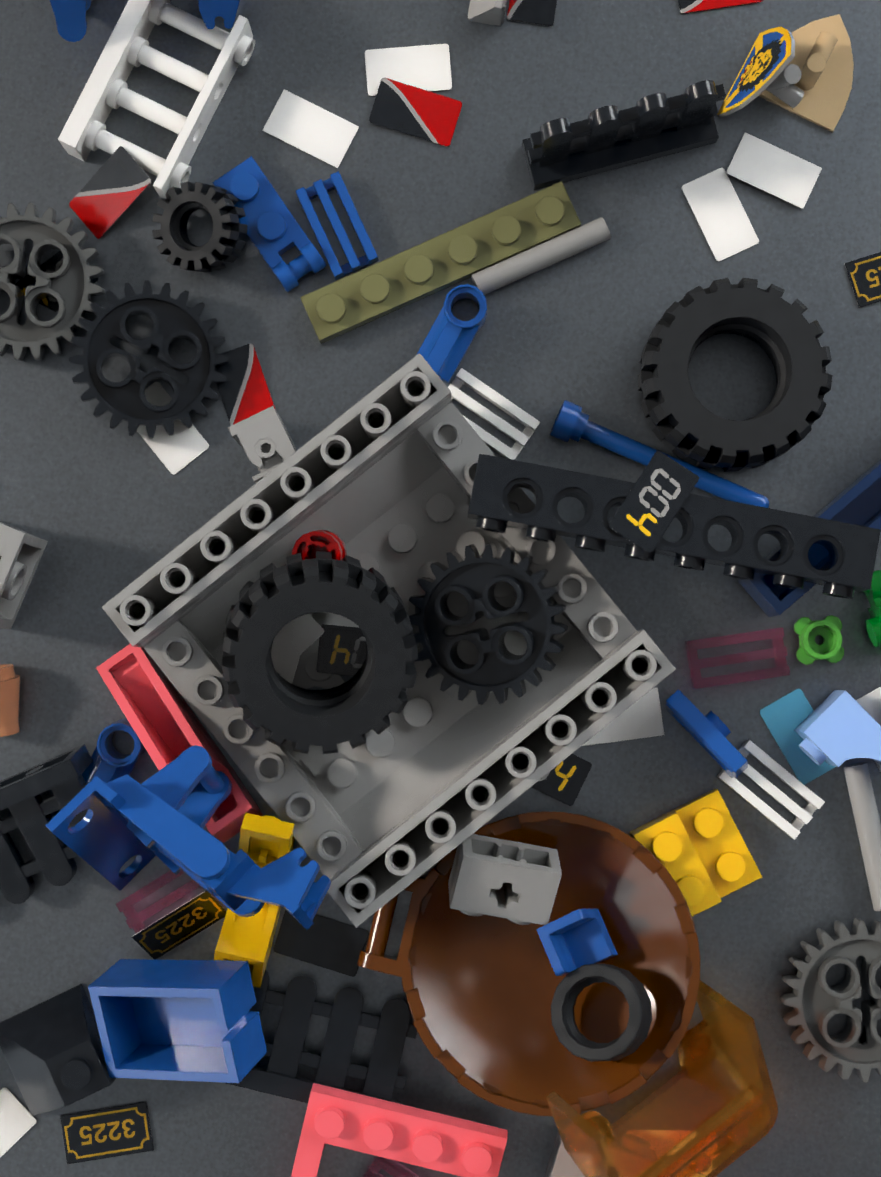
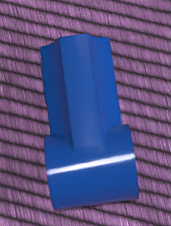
[416,284,487,384]
[82,719,146,783]

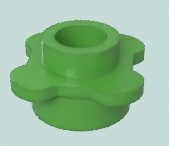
[794,615,844,665]

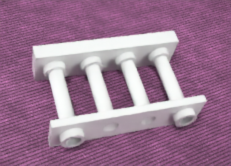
[58,0,255,199]

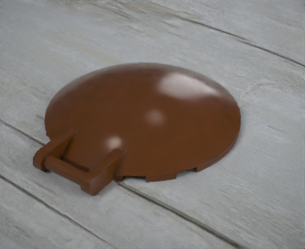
[357,811,700,1117]

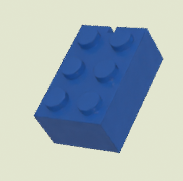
[88,959,267,1083]

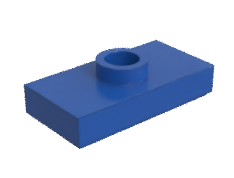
[666,689,748,779]

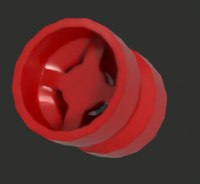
[292,530,347,561]

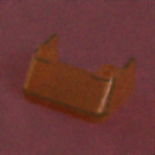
[546,980,778,1177]

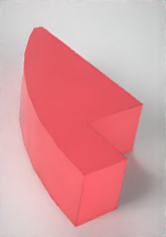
[96,644,263,843]

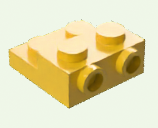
[630,789,762,917]

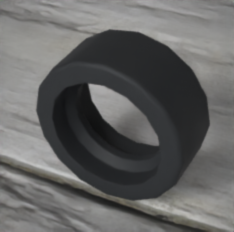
[551,963,652,1062]

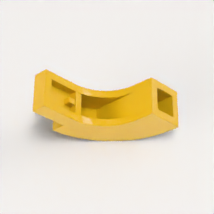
[214,812,295,988]

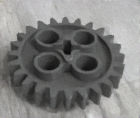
[0,202,105,361]
[780,918,881,1083]

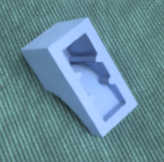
[794,690,881,767]

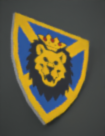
[717,26,804,118]

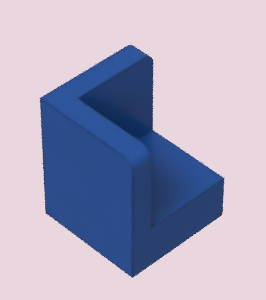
[536,909,618,976]

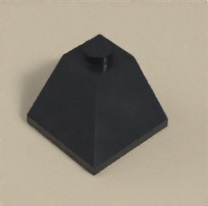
[0,984,116,1116]

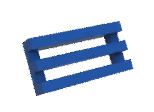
[295,171,379,280]

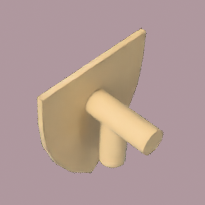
[759,14,854,132]

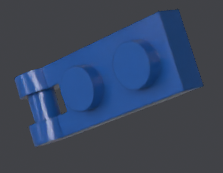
[212,156,327,293]

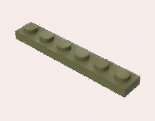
[300,181,581,344]

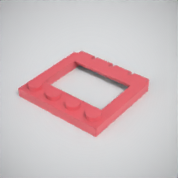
[291,1083,508,1177]

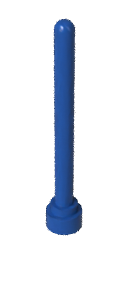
[550,400,769,508]

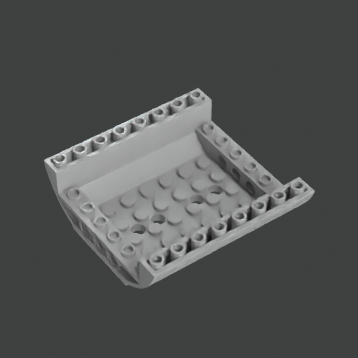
[102,353,676,928]

